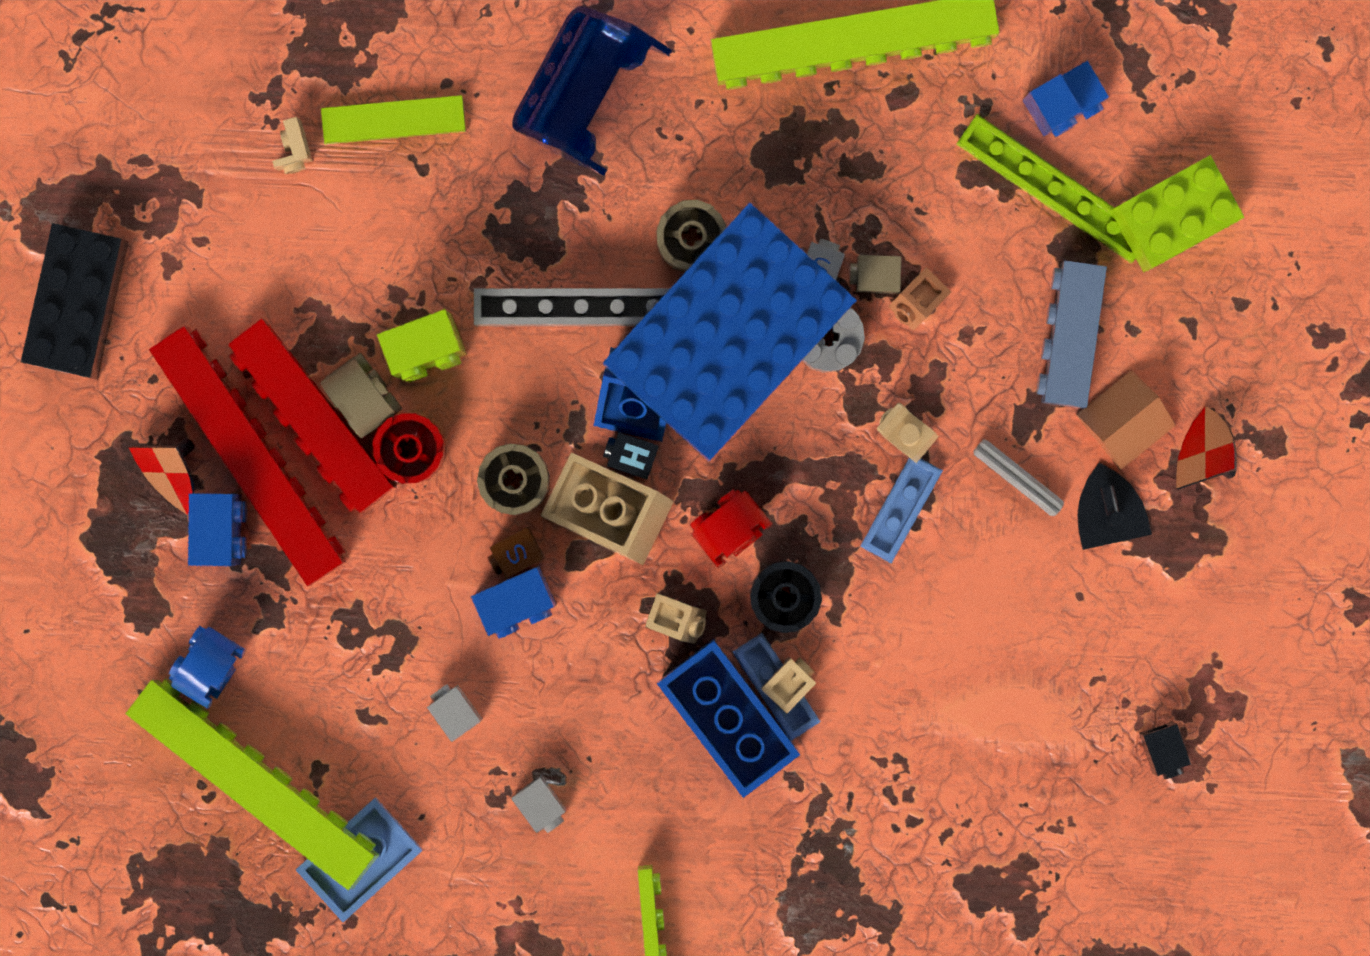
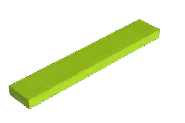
[956,114,1136,263]

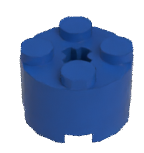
[169,626,246,709]

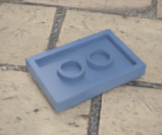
[296,797,423,922]

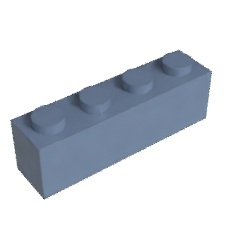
[1036,261,1107,409]

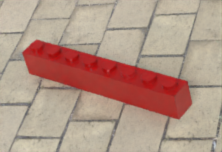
[148,326,347,587]

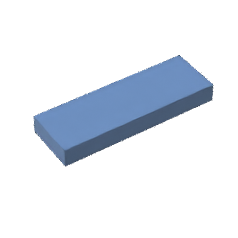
[860,458,943,563]
[733,633,821,741]

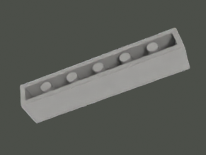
[474,288,671,326]

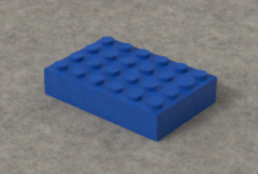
[603,202,857,462]

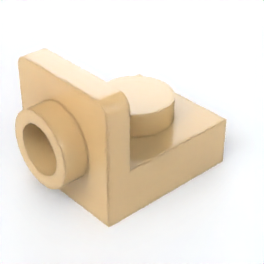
[272,117,312,174]
[877,402,939,463]
[645,593,707,644]
[760,657,816,714]

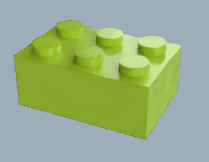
[1110,155,1245,273]
[377,309,467,383]

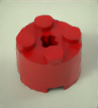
[373,413,446,484]
[690,489,773,568]

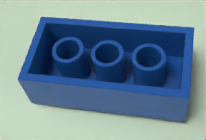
[657,639,800,798]

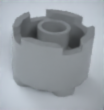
[802,308,865,373]

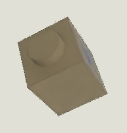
[849,255,901,294]

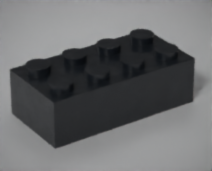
[21,223,129,380]

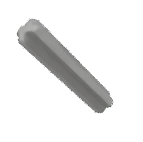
[973,440,1064,516]

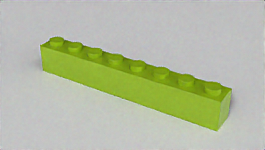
[711,0,999,90]
[125,679,379,890]

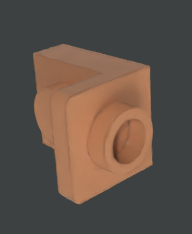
[889,267,951,330]

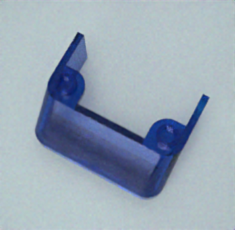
[512,6,672,176]

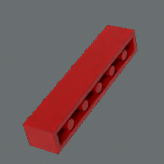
[228,318,396,513]

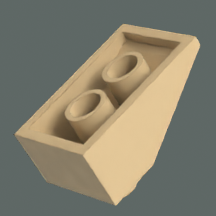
[541,453,674,565]

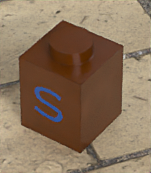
[488,527,545,579]

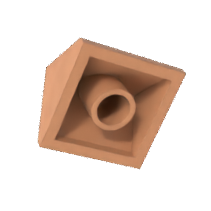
[1076,370,1176,470]

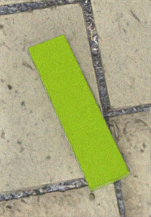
[321,95,466,145]

